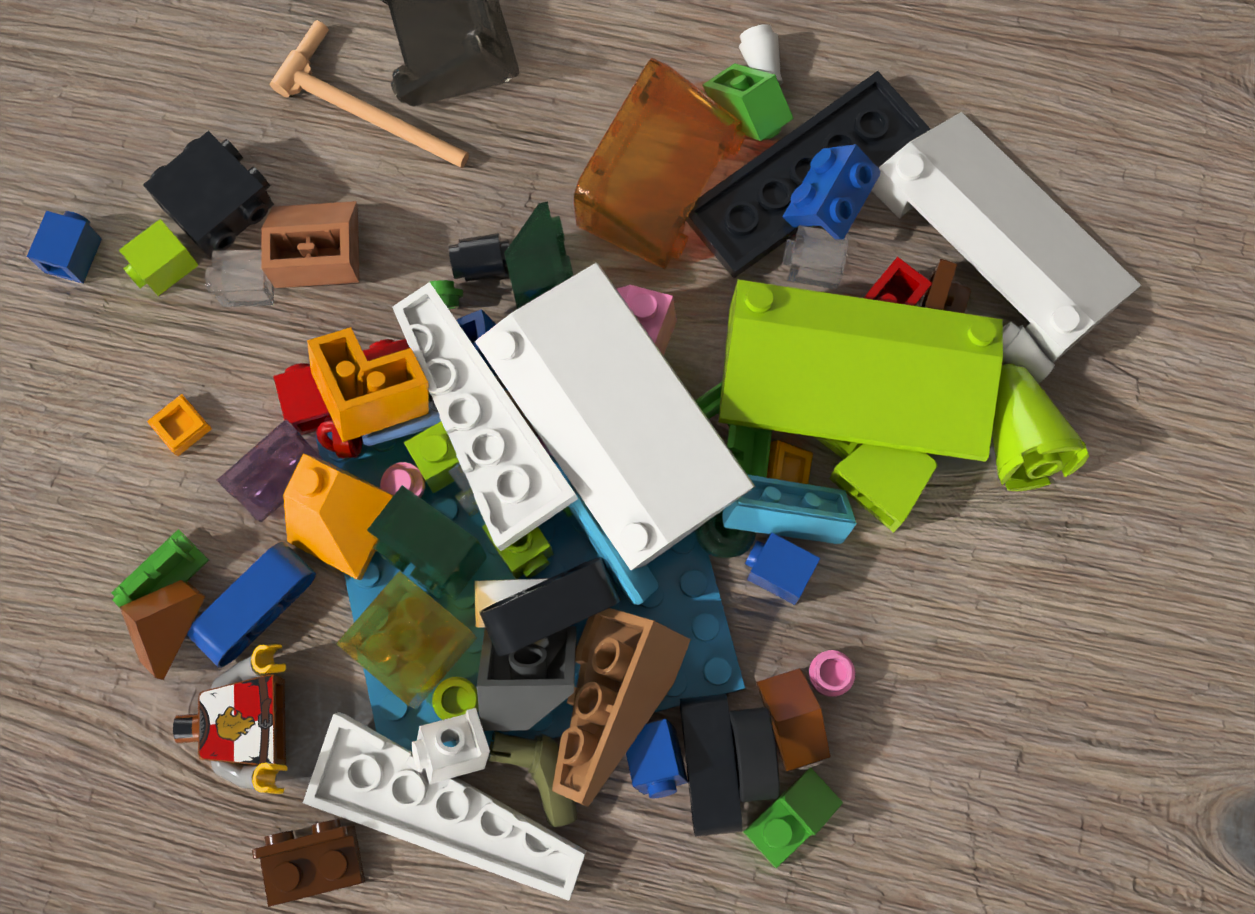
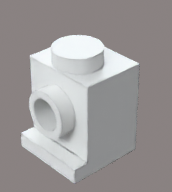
[412,708,490,784]

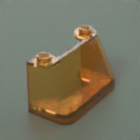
[574,58,746,269]

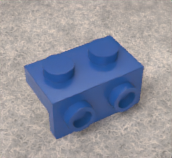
[782,144,881,240]

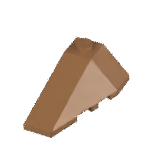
[552,608,691,807]

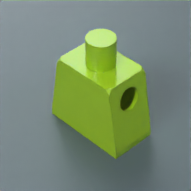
[829,444,938,533]

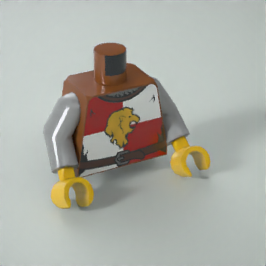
[173,644,288,794]

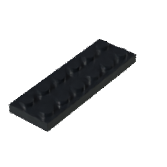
[682,71,931,278]

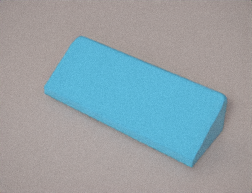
[722,475,857,544]
[568,482,659,605]

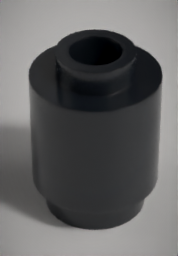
[449,233,513,282]

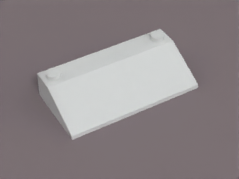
[871,112,1141,363]
[475,263,756,570]

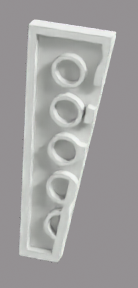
[392,282,578,551]
[303,712,587,900]

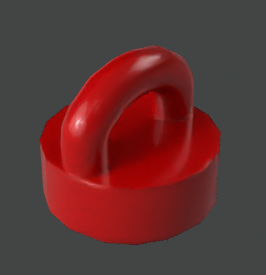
[316,421,362,459]

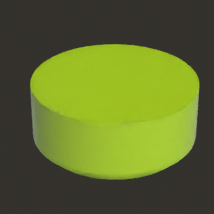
[432,677,479,720]

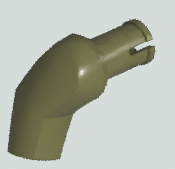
[488,731,577,827]

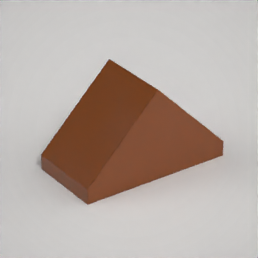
[120,580,206,680]
[756,668,831,771]

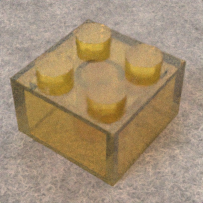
[336,571,477,710]

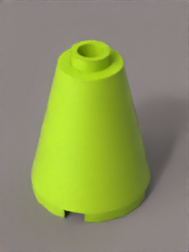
[992,364,1089,491]

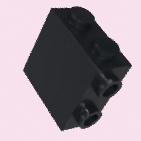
[143,130,274,258]

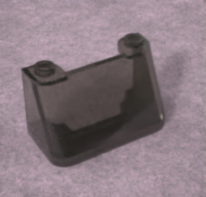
[381,0,519,107]

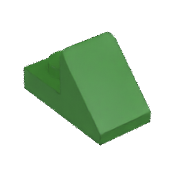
[743,767,843,868]

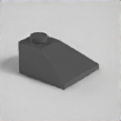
[477,626,577,732]

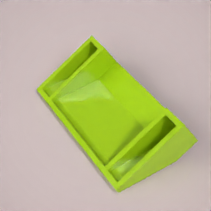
[718,279,1003,462]

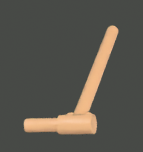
[270,20,469,168]

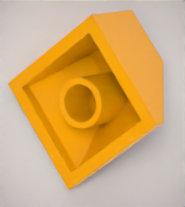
[283,453,401,580]

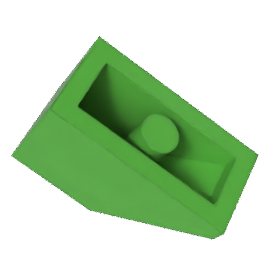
[702,63,794,141]

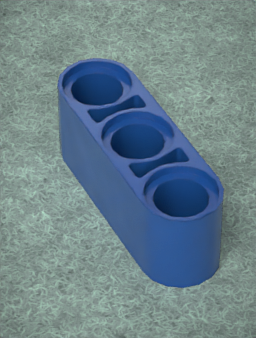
[187,542,316,668]

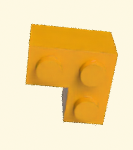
[307,327,429,442]

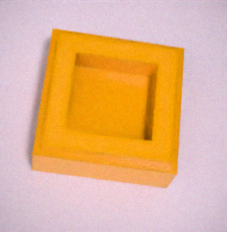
[147,394,212,457]

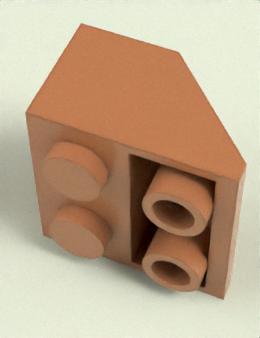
[261,201,360,288]

